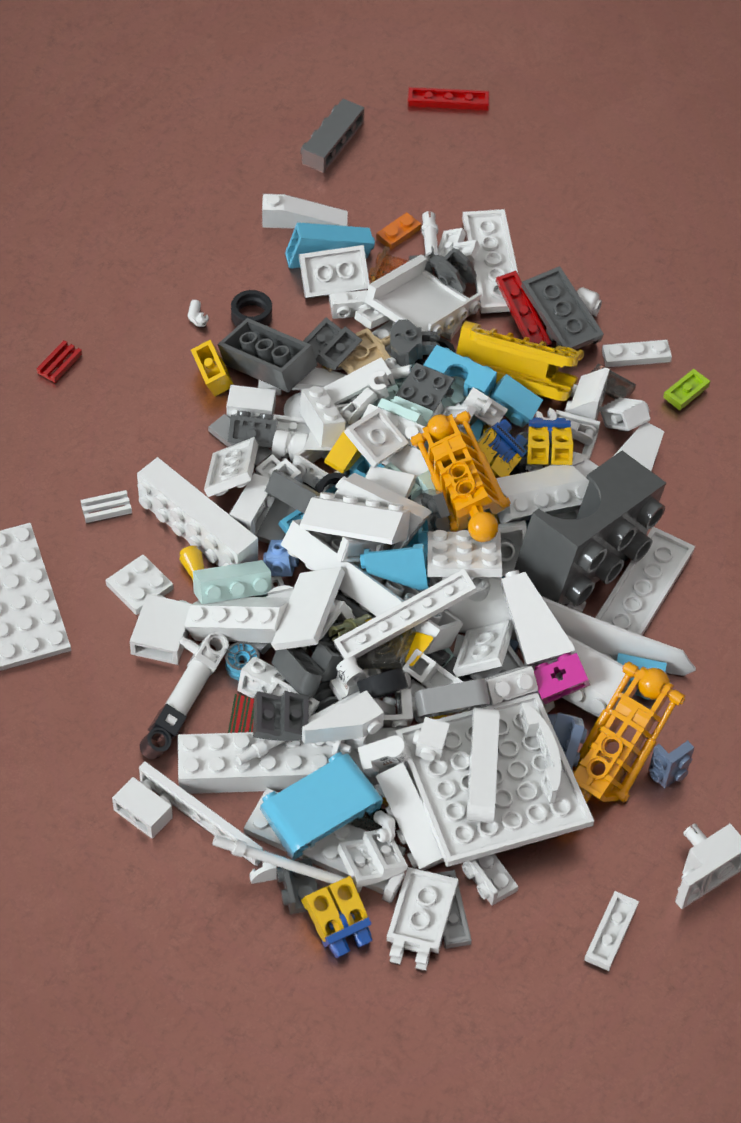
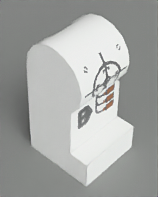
[329,656,366,701]
[358,736,411,778]

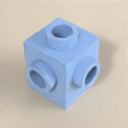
[263,540,299,577]

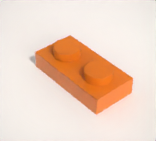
[376,212,422,250]

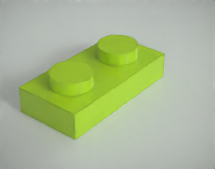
[663,369,711,410]

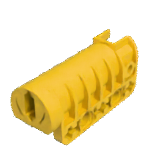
[456,321,584,401]

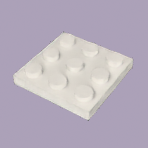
[428,530,502,577]

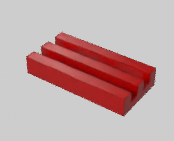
[37,340,82,383]

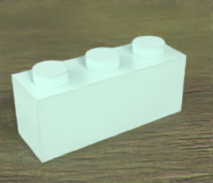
[193,560,272,604]

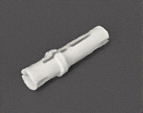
[421,211,439,262]

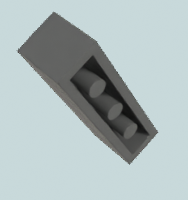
[301,99,364,173]

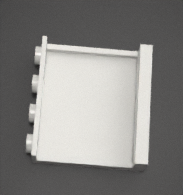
[364,255,482,335]

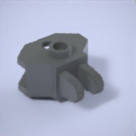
[429,248,477,294]
[390,319,440,367]

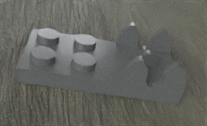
[521,266,604,350]

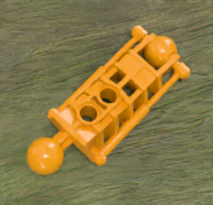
[410,410,511,543]
[572,661,686,804]

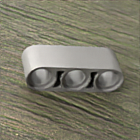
[414,679,490,718]

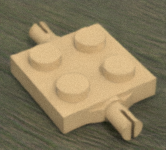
[326,328,391,374]

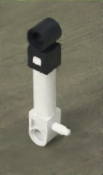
[140,632,229,759]

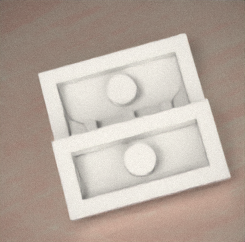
[337,830,408,888]

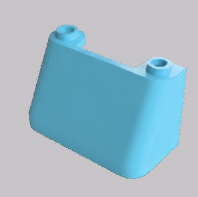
[360,520,430,591]
[260,752,383,860]

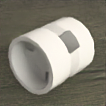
[271,429,308,462]

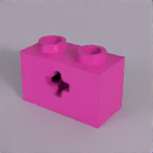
[534,653,590,705]

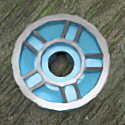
[225,642,260,681]

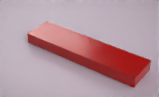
[408,87,489,111]
[496,271,552,347]

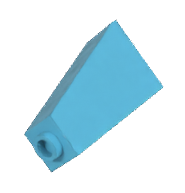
[285,222,375,268]

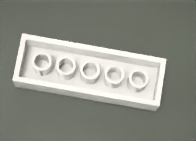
[137,457,258,567]

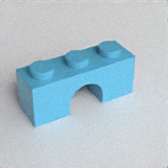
[424,345,497,397]

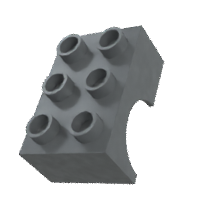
[514,450,666,606]

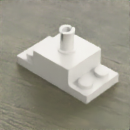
[675,823,741,909]

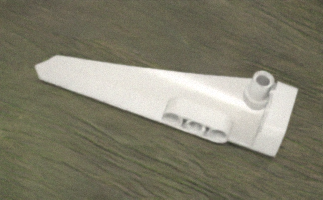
[441,577,696,676]

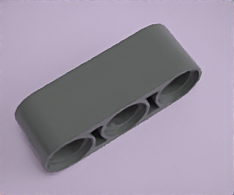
[272,647,324,697]

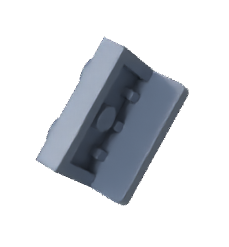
[553,713,587,769]
[648,740,695,788]

